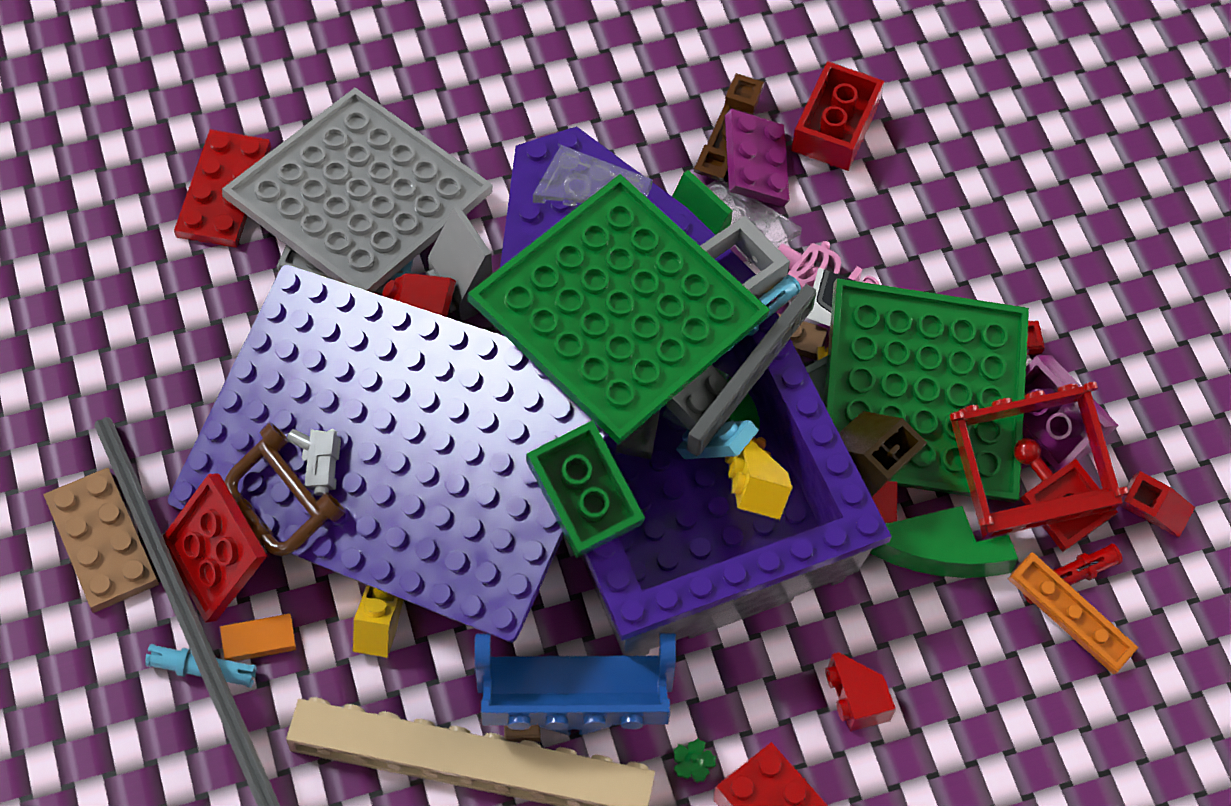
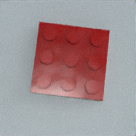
[163,473,267,623]

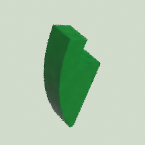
[870,506,1018,578]

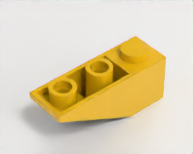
[725,439,792,520]
[353,585,404,658]

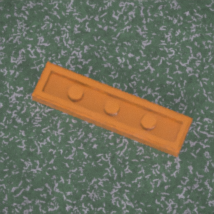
[1007,552,1139,675]

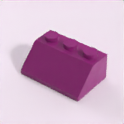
[1023,355,1119,471]

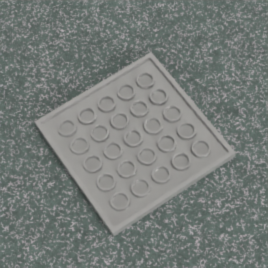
[222,88,493,293]

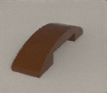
[694,73,764,182]

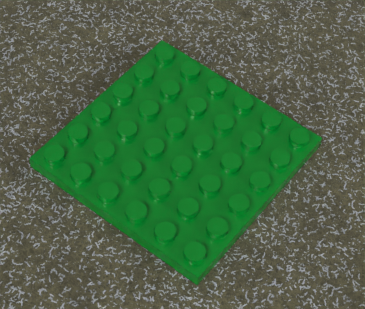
[467,174,770,445]
[824,278,1029,503]

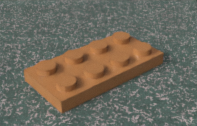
[43,467,159,613]

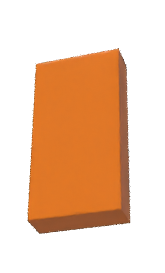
[220,613,296,662]

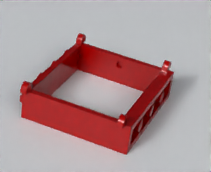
[949,382,1129,539]

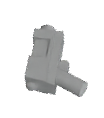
[287,429,341,497]

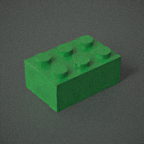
[526,420,645,558]

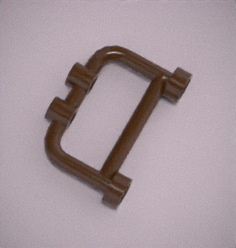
[225,422,346,556]

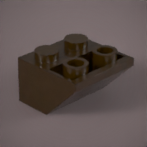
[839,411,927,497]

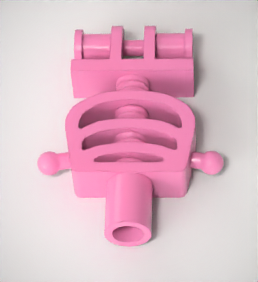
[778,241,879,289]

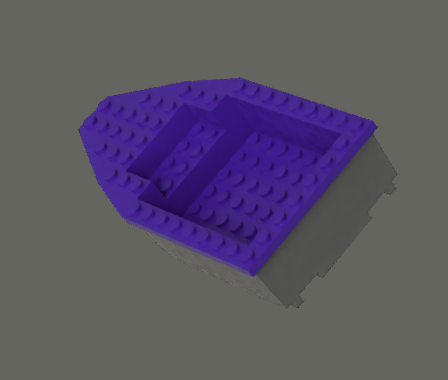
[500,126,891,656]

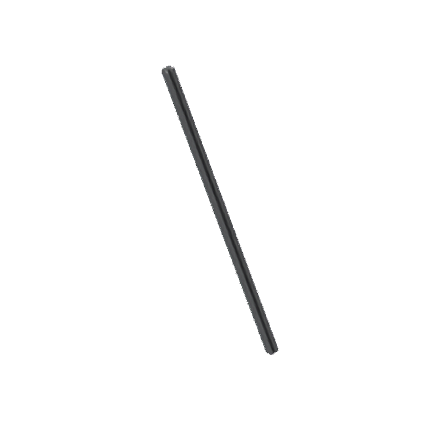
[94,417,280,806]

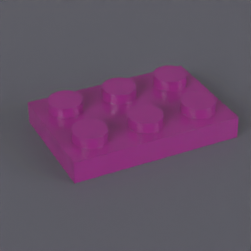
[725,109,790,207]

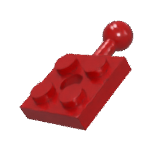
[1014,438,1118,552]

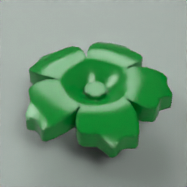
[673,738,717,783]

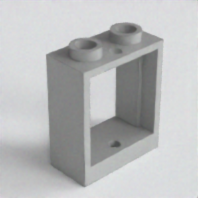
[701,216,790,299]

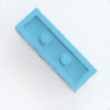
[676,420,759,459]

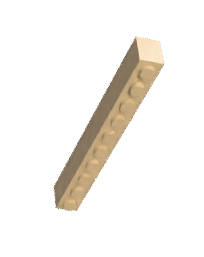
[286,697,655,806]

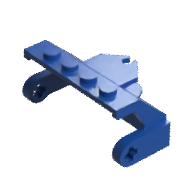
[475,633,676,735]

